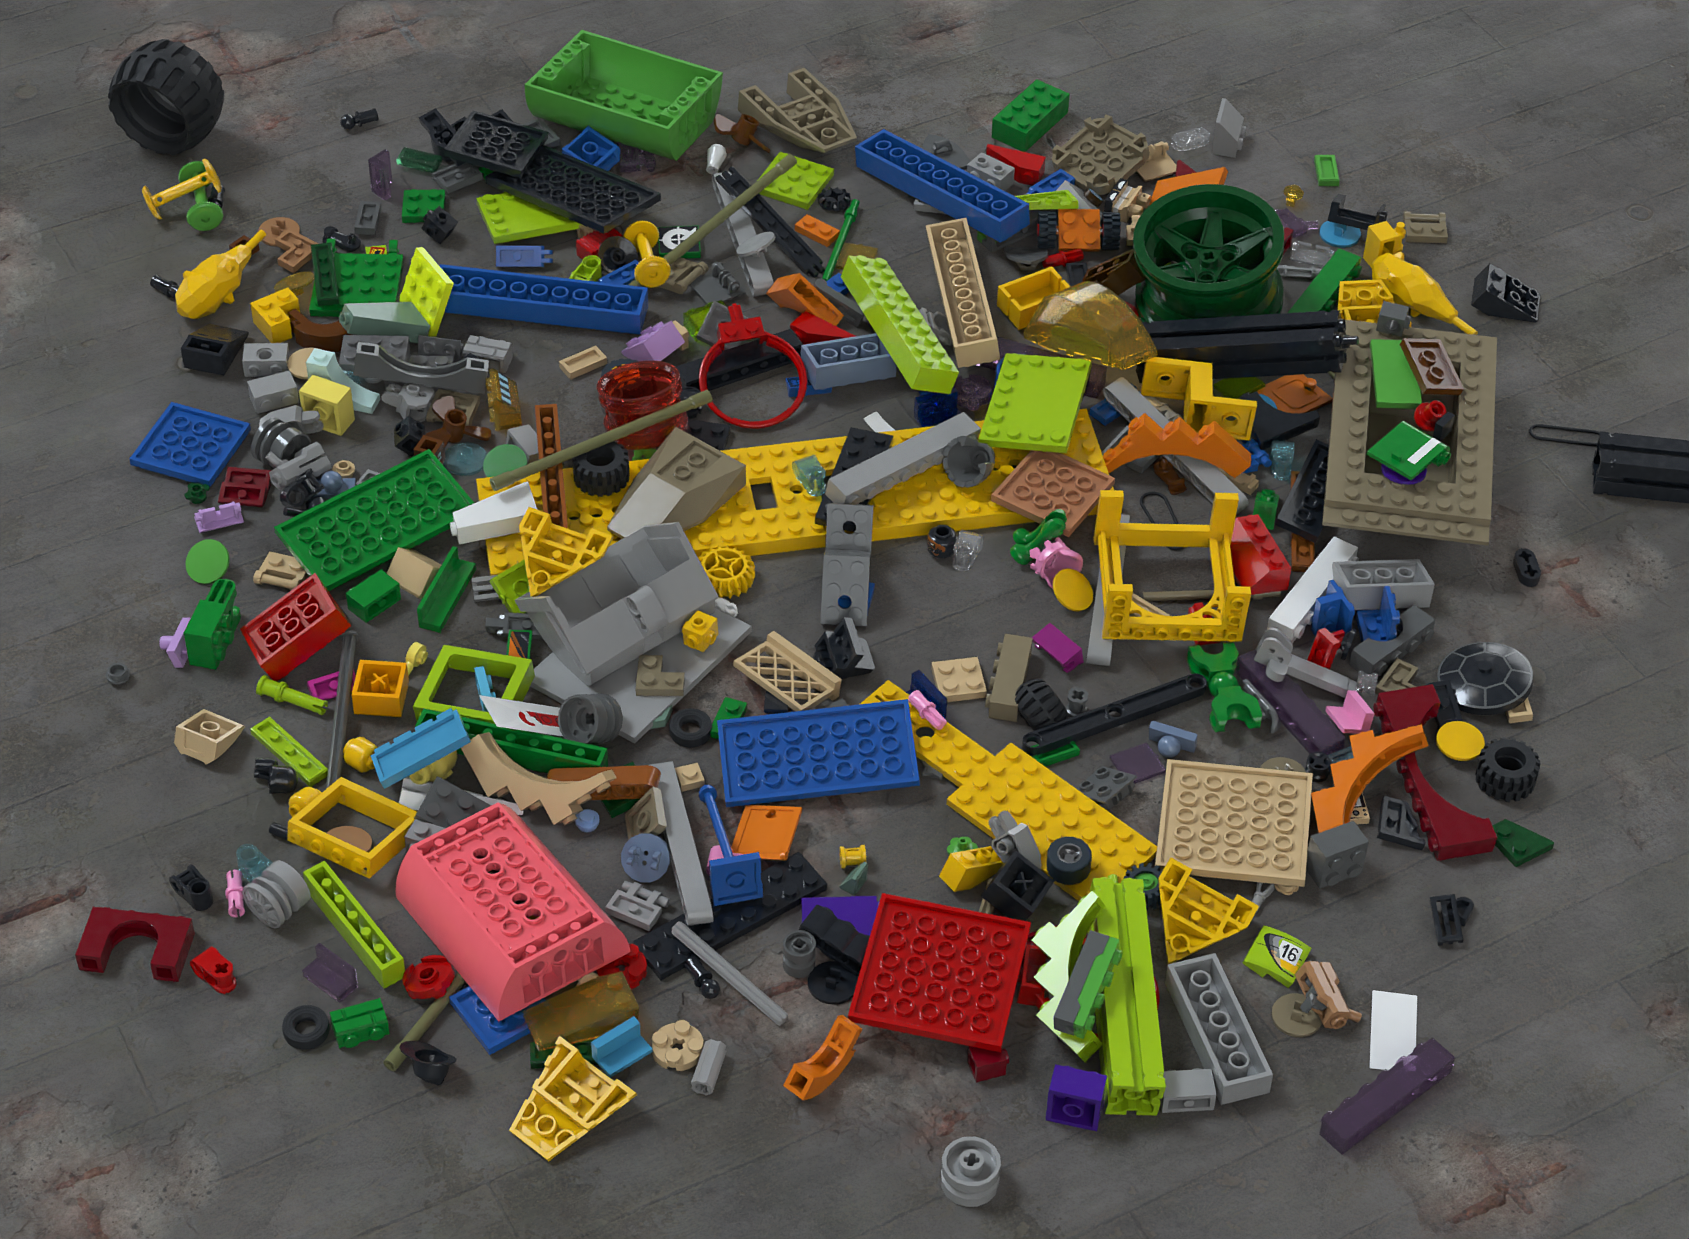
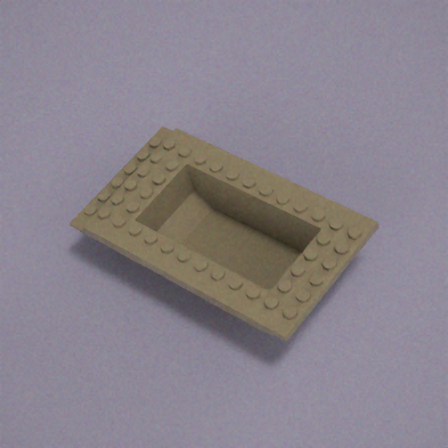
[1322,320,1497,546]

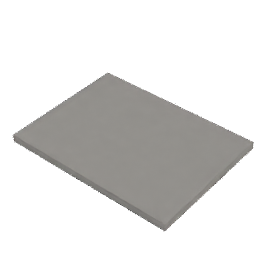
[530,607,752,744]

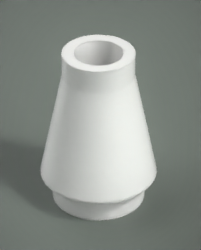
[706,144,727,174]

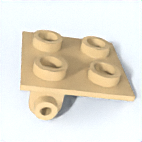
[1137,141,1176,182]

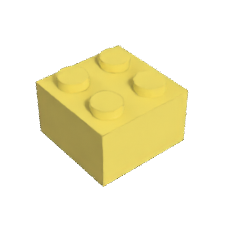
[299,375,355,436]

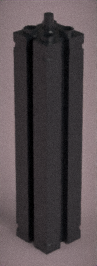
[1129,310,1359,383]
[1592,431,1689,504]

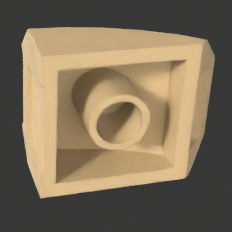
[174,709,245,765]

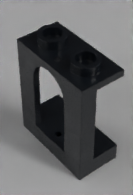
[1327,194,1388,230]

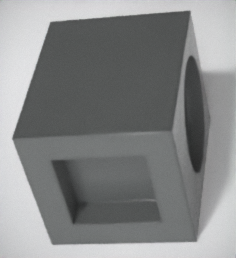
[1376,301,1411,337]

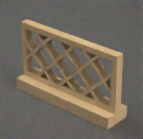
[733,631,842,711]

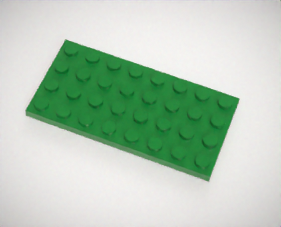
[274,449,474,591]

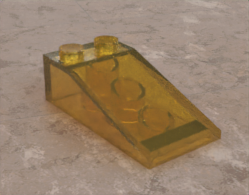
[523,972,639,1051]

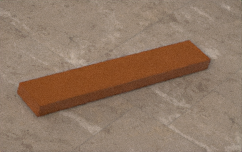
[1290,471,1315,572]

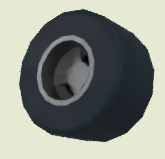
[1047,836,1092,885]

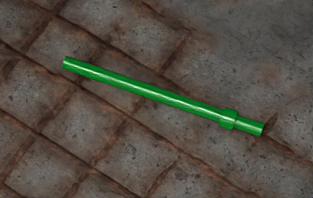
[822,199,860,281]

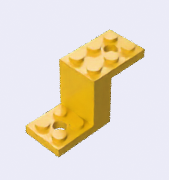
[1141,356,1257,441]

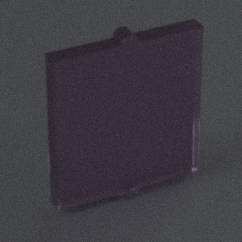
[1110,742,1166,784]

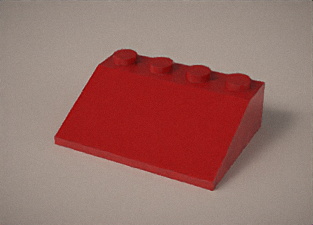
[240,573,351,682]

